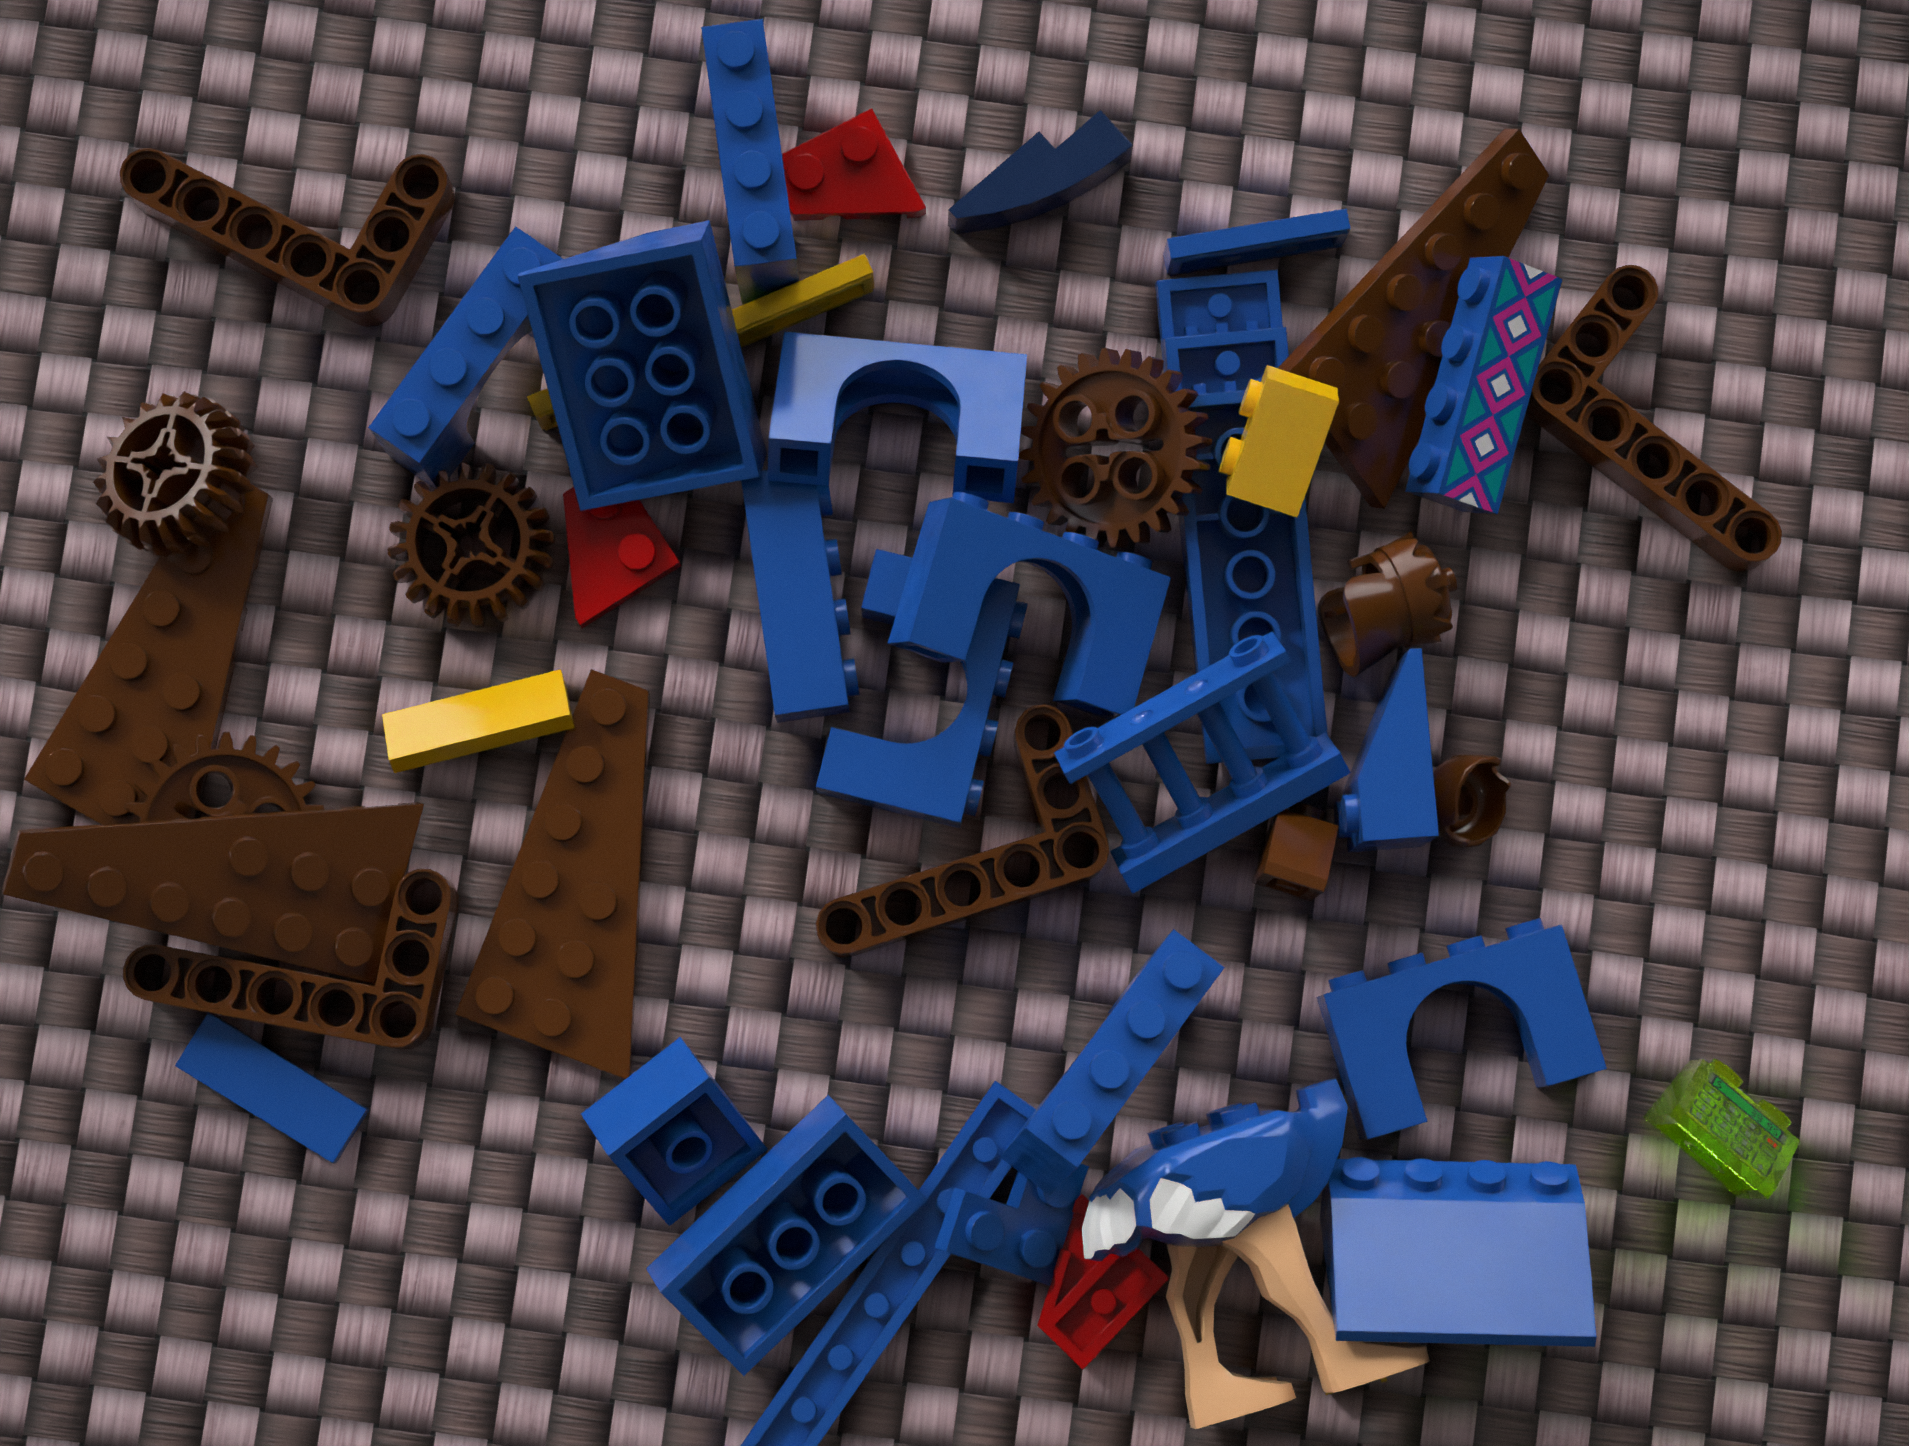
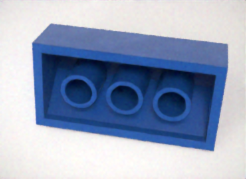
[646,1095,927,1376]

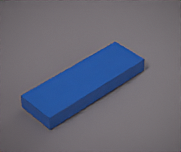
[1163,208,1351,276]
[175,1013,369,1163]

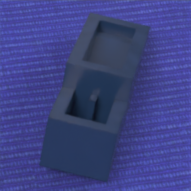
[948,110,1133,234]

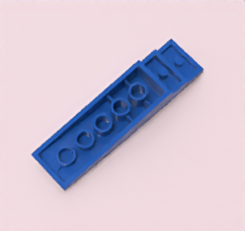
[1155,269,1328,764]

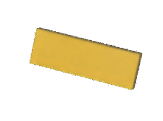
[382,669,574,773]

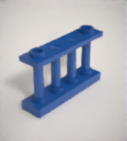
[1054,631,1351,894]

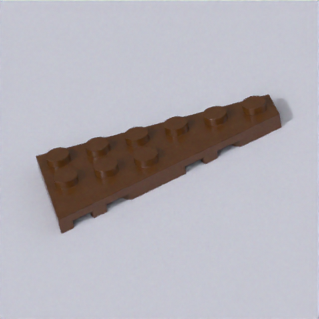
[1278,129,1549,509]
[24,484,273,825]
[455,669,650,1079]
[1,802,424,984]

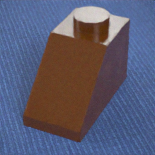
[1252,803,1339,901]

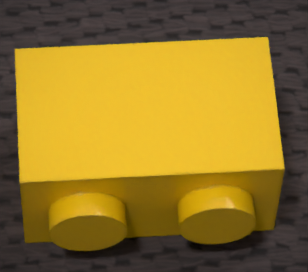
[1219,365,1339,517]

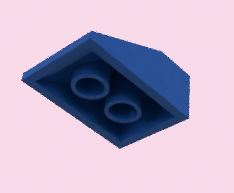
[1334,648,1439,852]

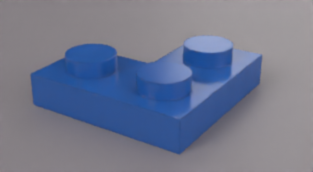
[934,1164,1089,1286]

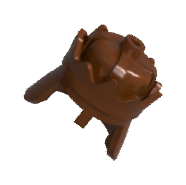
[1318,531,1457,677]

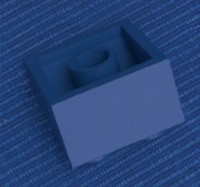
[581,1037,768,1226]

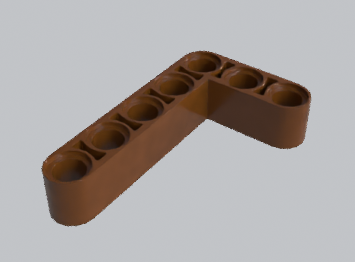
[119,148,455,327]
[1526,265,1782,572]
[816,704,1109,958]
[123,869,459,1049]

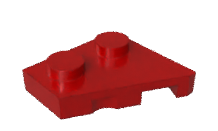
[782,108,926,221]
[563,487,681,629]
[1037,1194,1169,1370]

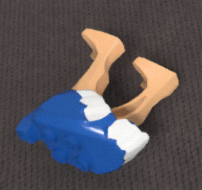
[1082,1078,1430,1429]

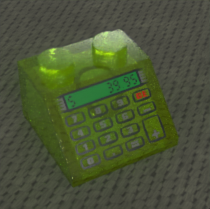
[1643,1058,1800,1199]

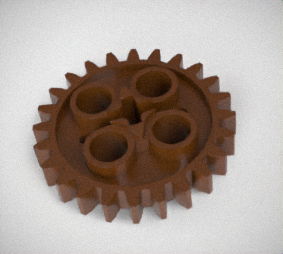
[1018,348,1212,548]
[124,732,325,823]

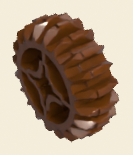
[93,391,258,558]
[388,462,555,628]

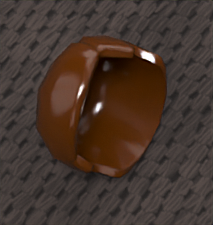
[1433,755,1511,848]

